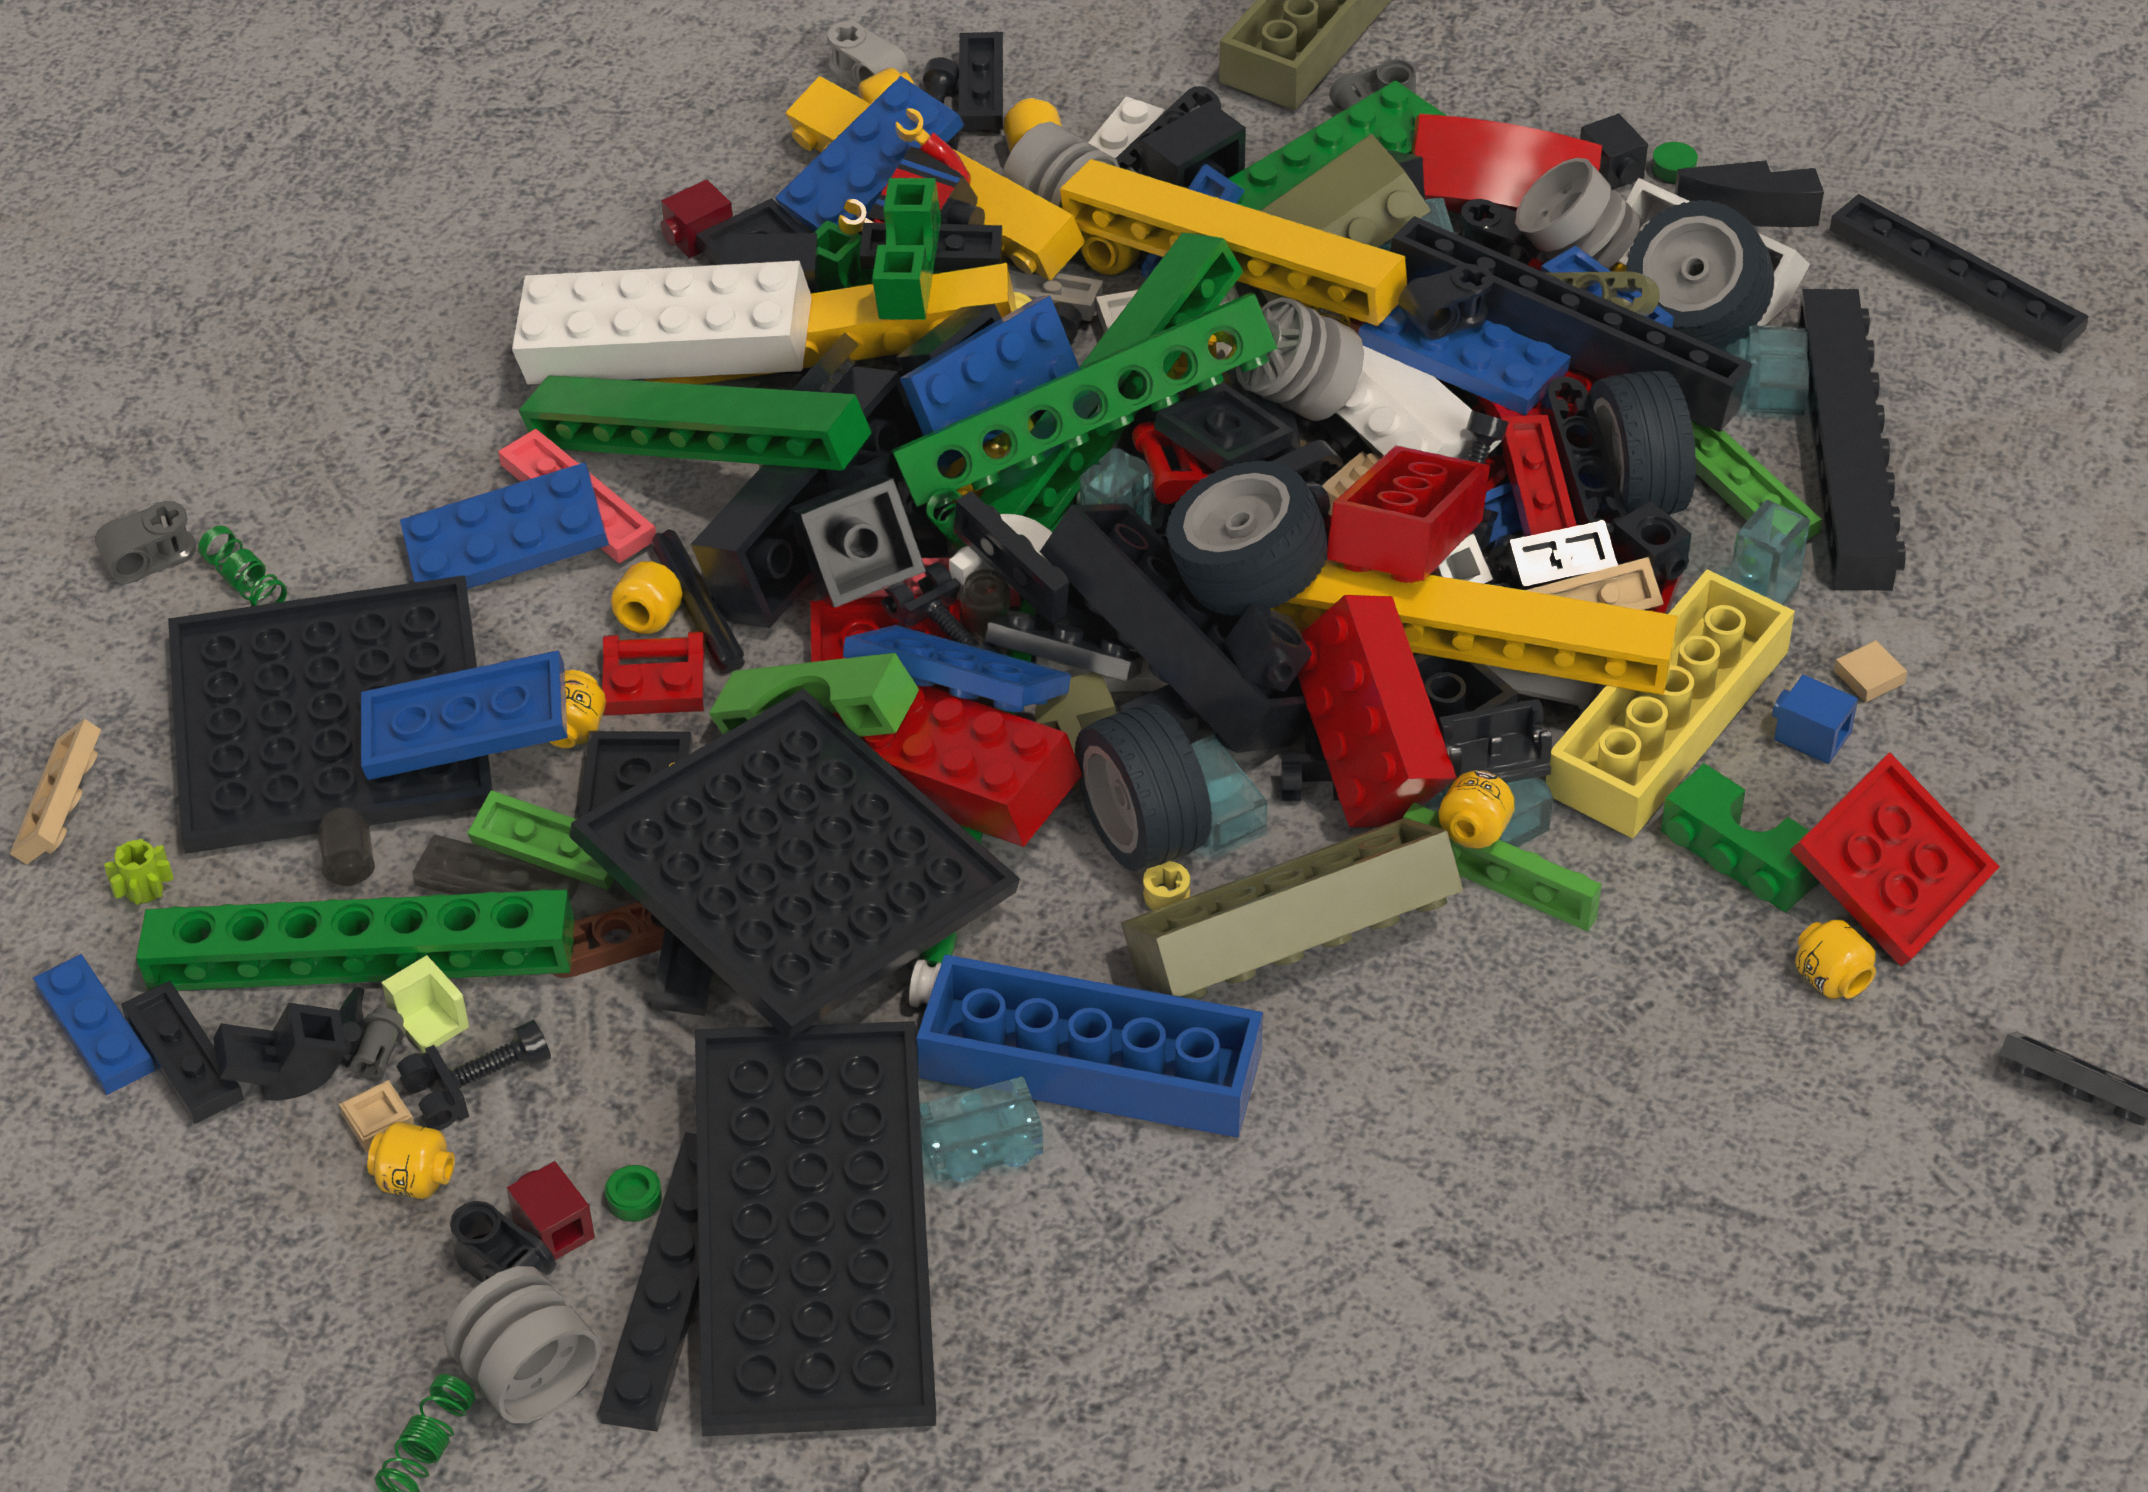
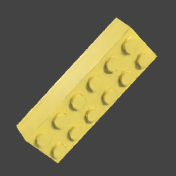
[1544,569,1795,839]

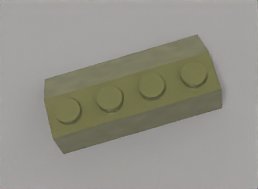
[1250,134,1431,306]

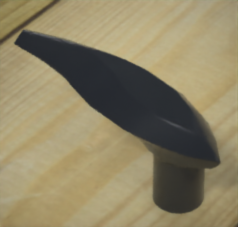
[340,987,365,1067]

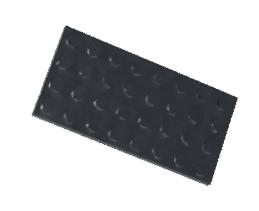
[695,1021,936,1437]

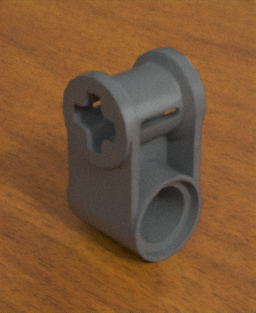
[1329,59,1416,111]
[95,501,197,584]

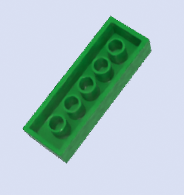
[1229,80,1447,211]

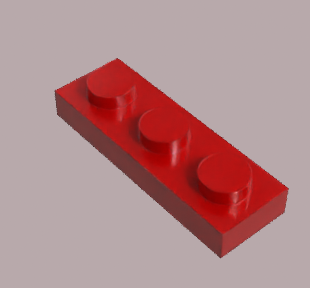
[1500,415,1577,537]

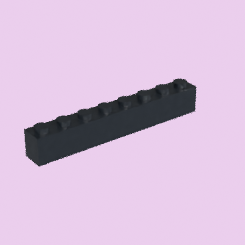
[1390,216,1752,432]
[1797,289,1906,591]

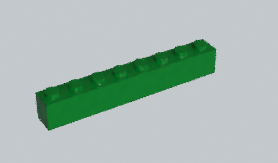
[979,232,1244,530]
[518,375,872,470]

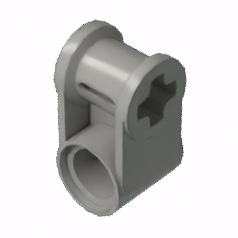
[827,21,909,89]

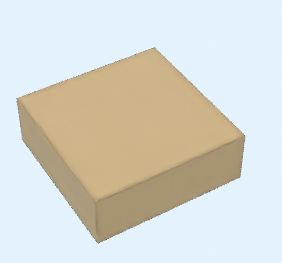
[1834,640,1908,703]
[339,1080,414,1152]

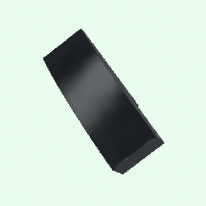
[1675,161,1824,228]

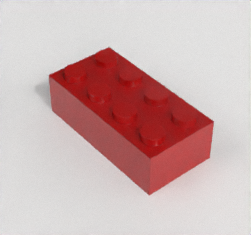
[1327,445,1490,583]
[1297,595,1457,828]
[859,685,1082,847]

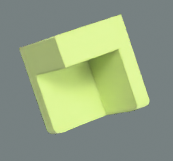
[382,955,469,1053]

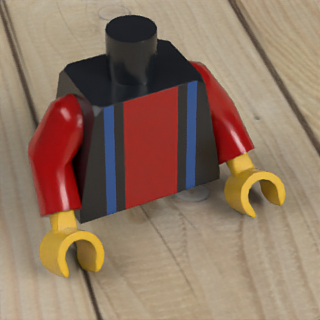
[838,108,985,235]

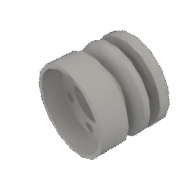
[1002,122,1120,233]
[1515,158,1640,269]
[1236,297,1364,421]
[444,1266,601,1423]

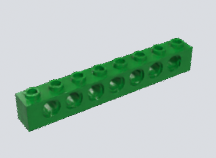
[891,293,1278,509]
[136,889,575,991]

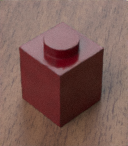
[660,179,733,259]
[506,1161,595,1260]

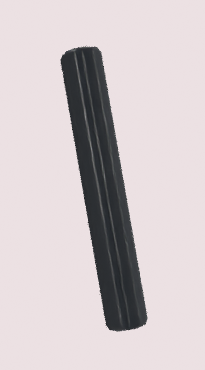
[652,529,745,673]

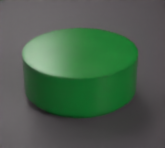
[1652,142,1698,183]
[605,1165,662,1222]

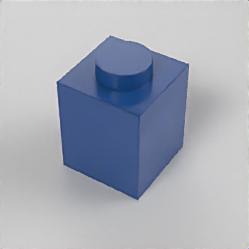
[1772,674,1858,764]

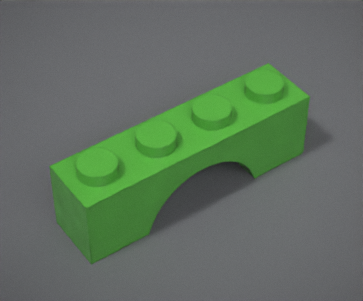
[709,653,919,737]

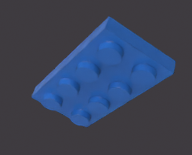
[775,76,965,232]
[900,295,1079,466]
[1358,305,1571,416]
[400,462,609,589]
[843,625,1071,712]
[361,650,568,780]

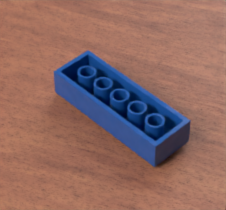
[916,954,1263,1138]

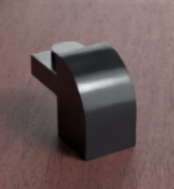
[213,1002,347,1100]

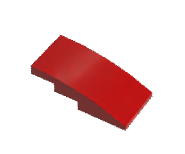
[1411,114,1602,219]

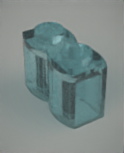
[1737,325,1809,415]

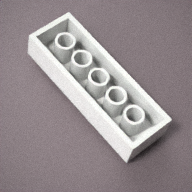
[512,261,812,385]

